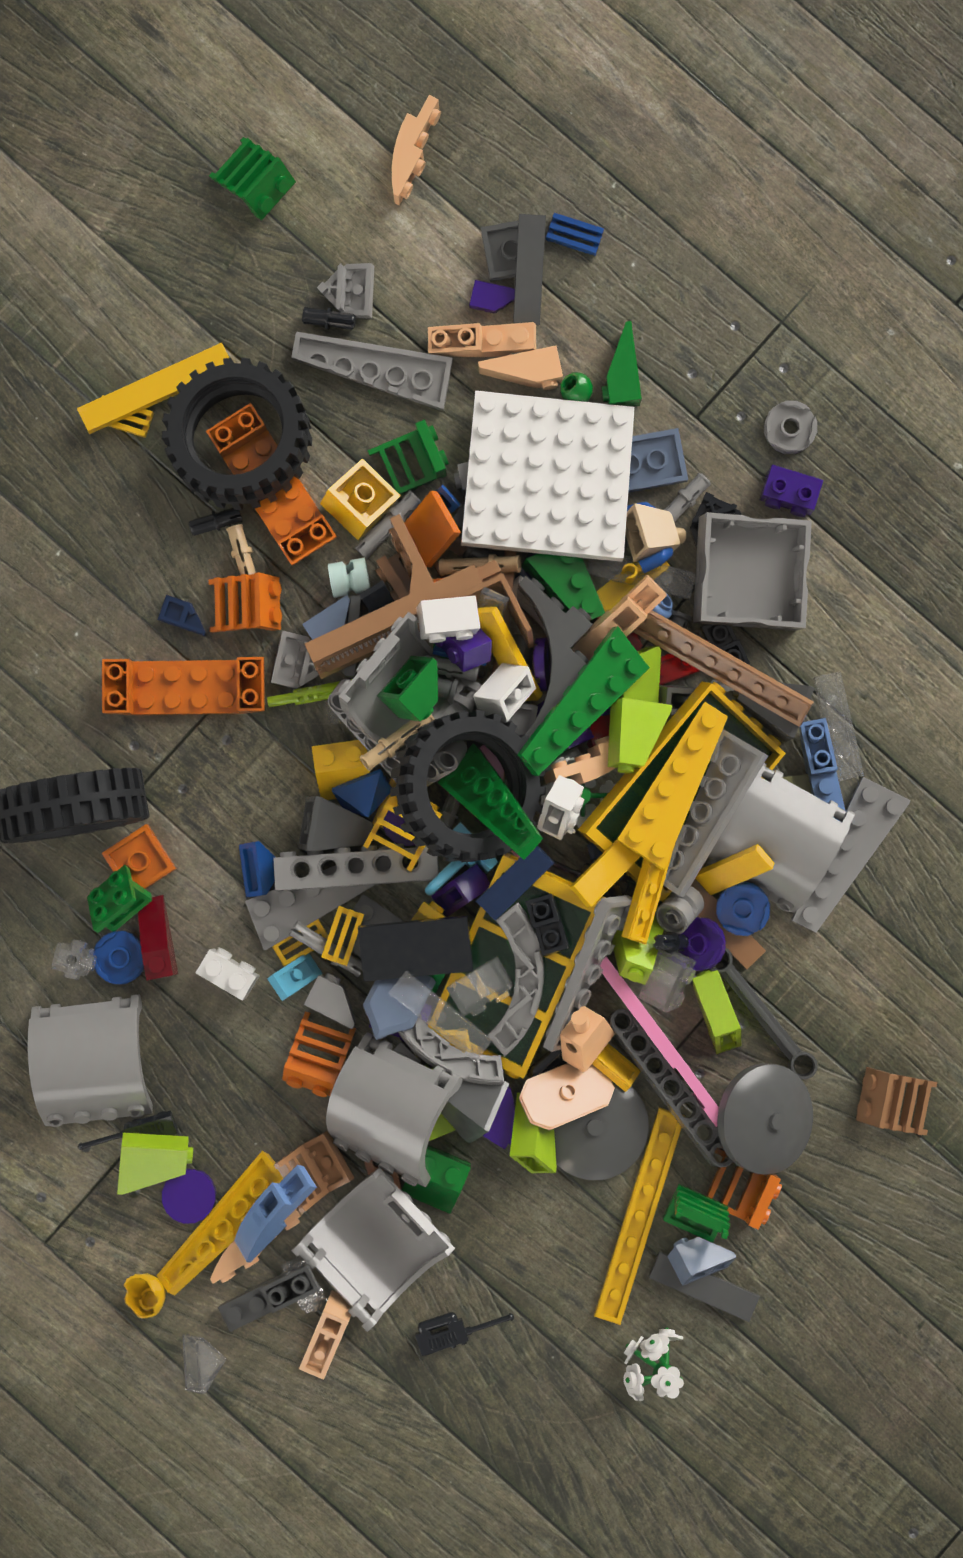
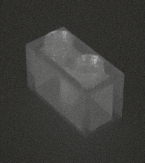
[638,949,696,1013]
[446,956,514,1017]

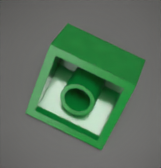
[377,655,438,722]
[401,1145,471,1214]

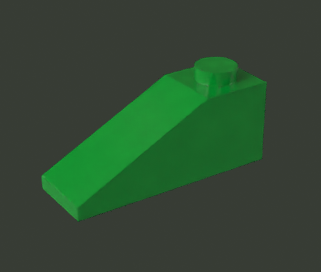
[601,321,642,407]

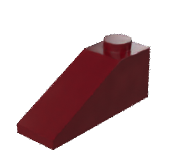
[138,895,178,981]

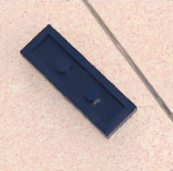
[476,845,555,921]

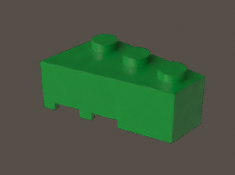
[521,554,605,623]

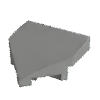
[317,263,375,318]
[269,631,319,689]

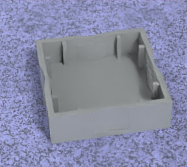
[693,512,812,631]

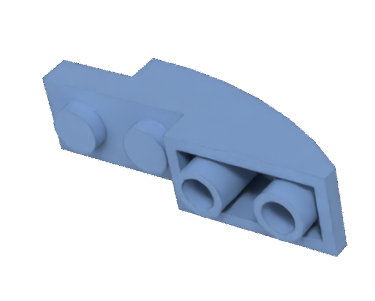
[799,718,845,821]
[234,1165,317,1263]

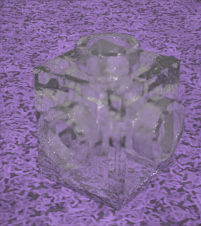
[51,939,97,980]

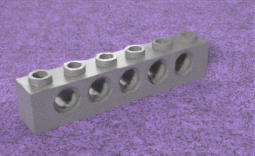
[273,844,439,892]

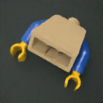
[621,502,686,584]

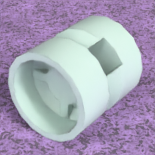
[328,557,370,598]

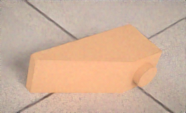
[478,346,563,390]
[299,1290,351,1380]

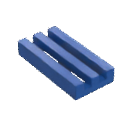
[546,213,604,256]

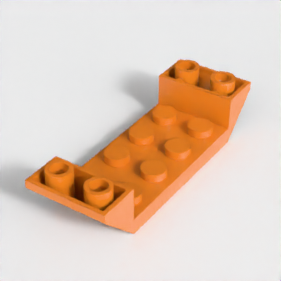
[206,403,337,566]
[102,657,265,715]

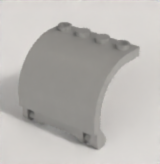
[338,612,482,763]
[705,763,855,913]
[28,994,153,1127]
[326,1032,463,1187]
[291,1167,455,1332]

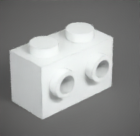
[416,596,480,643]
[473,663,536,722]
[536,775,585,840]
[196,947,260,1000]

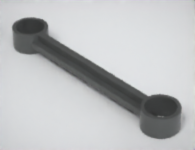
[709,947,818,1079]

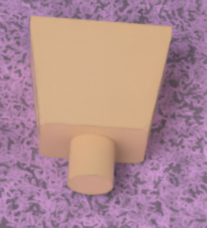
[560,1006,615,1073]

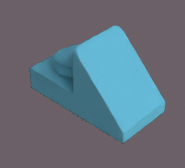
[267,953,323,1001]

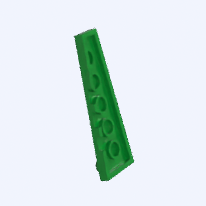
[517,626,650,776]
[438,743,543,860]

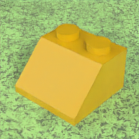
[320,459,401,540]
[312,740,371,800]

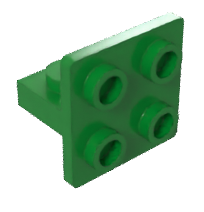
[87,865,152,933]

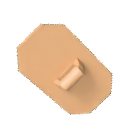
[519,1063,615,1130]

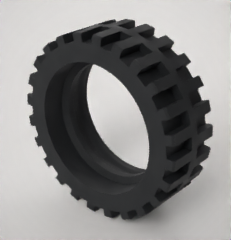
[161,358,312,510]
[390,710,546,862]
[0,768,150,844]

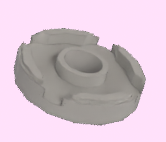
[764,401,817,454]

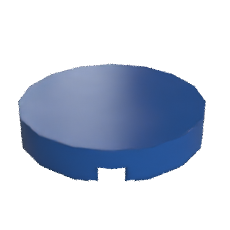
[716,882,770,936]
[93,931,144,984]

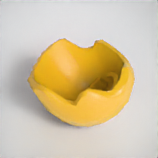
[124,1273,166,1319]

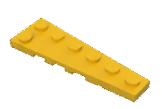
[617,702,728,870]
[156,1151,283,1296]

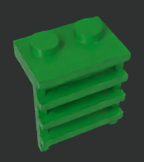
[209,137,296,221]
[367,419,449,495]
[663,1184,730,1243]

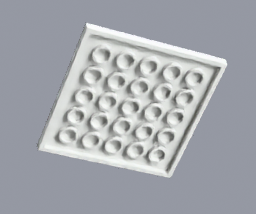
[461,391,634,562]

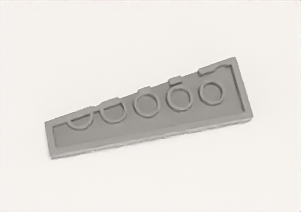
[663,729,768,897]
[791,777,911,933]

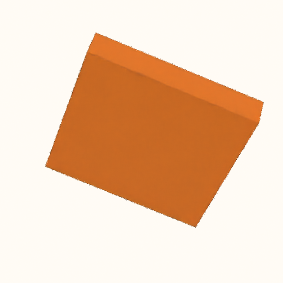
[404,491,461,568]
[102,824,177,889]

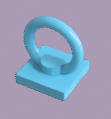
[425,822,498,896]

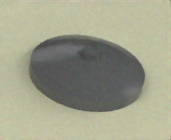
[717,1063,813,1175]
[554,1081,649,1180]

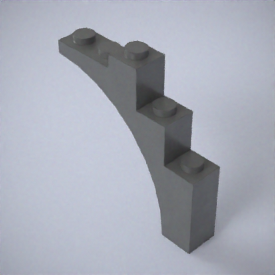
[517,576,593,738]

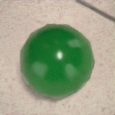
[560,372,593,402]

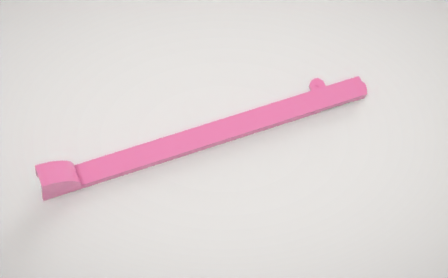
[480,745,719,1127]

